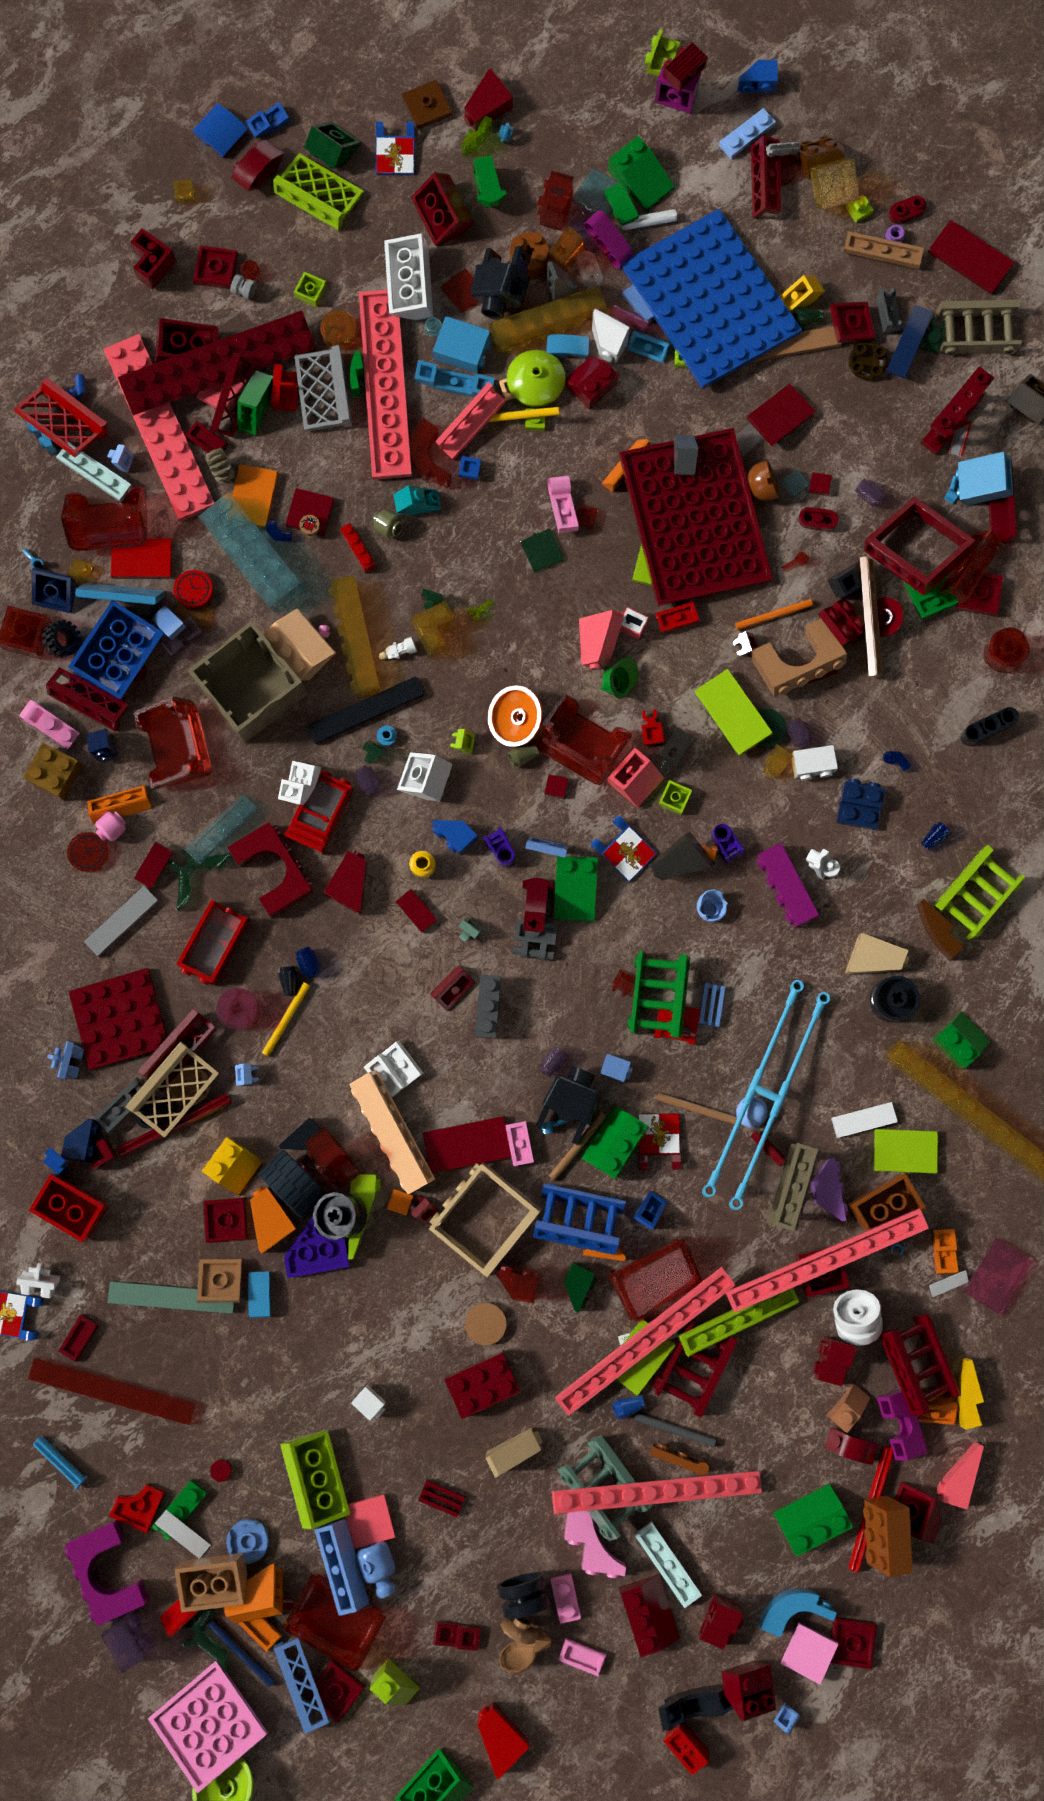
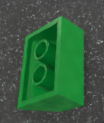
[581,1106,649,1181]
[773,1483,853,1557]
[394,1748,474,1801]

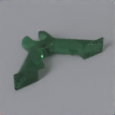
[170,849,232,911]
[179,1608,230,1672]

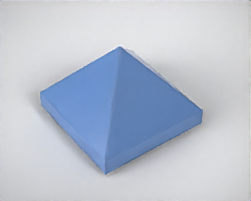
[773,1702,800,1735]

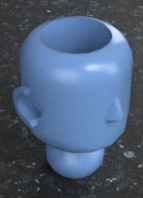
[356,1541,396,1599]

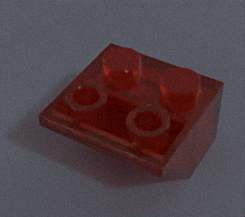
[496,1265,538,1303]

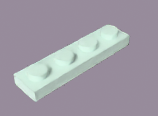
[57,442,133,502]
[634,1521,702,1608]

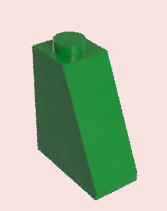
[238,370,273,436]

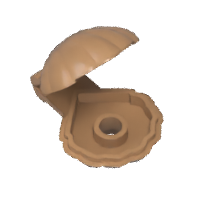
[499,1617,551,1674]

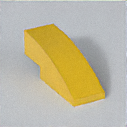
[956,1358,984,1430]

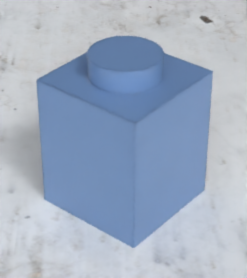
[600,1054,633,1082]

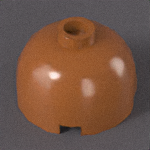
[748,460,780,501]

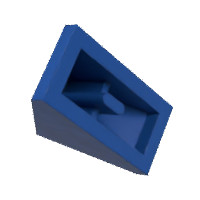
[633,1191,667,1230]

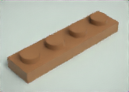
[843,231,924,269]

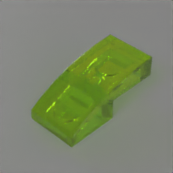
[461,116,492,157]

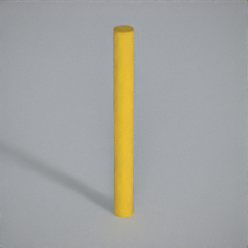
[489,407,560,422]
[262,982,310,1057]

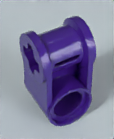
[711,824,745,864]
[483,827,515,868]

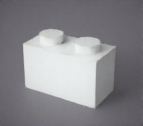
[791,745,838,781]

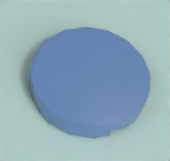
[226,1518,270,1564]

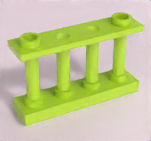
[932,845,1025,940]

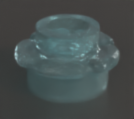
[423,317,442,337]

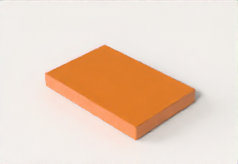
[227,464,278,529]

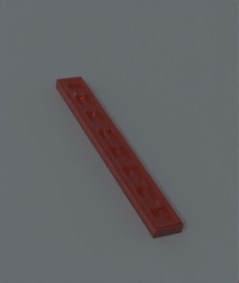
[28,1358,196,1425]

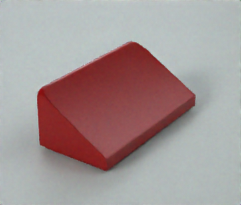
[160,1599,200,1637]

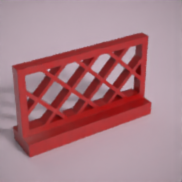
[14,377,107,458]

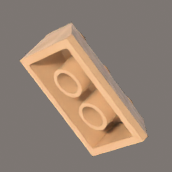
[263,609,336,680]

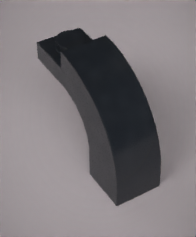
[658,1685,733,1731]

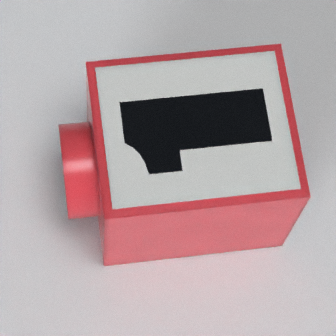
[620,607,649,640]

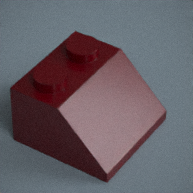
[565,356,619,410]

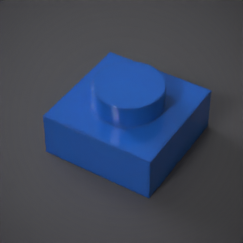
[458,456,481,481]

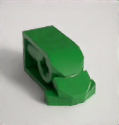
[473,155,507,208]

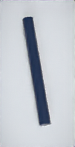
[208,1619,275,1687]

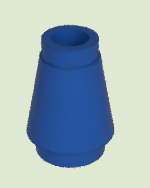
[612,1395,645,1420]

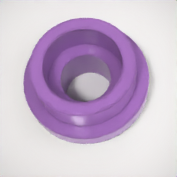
[885,225,905,243]

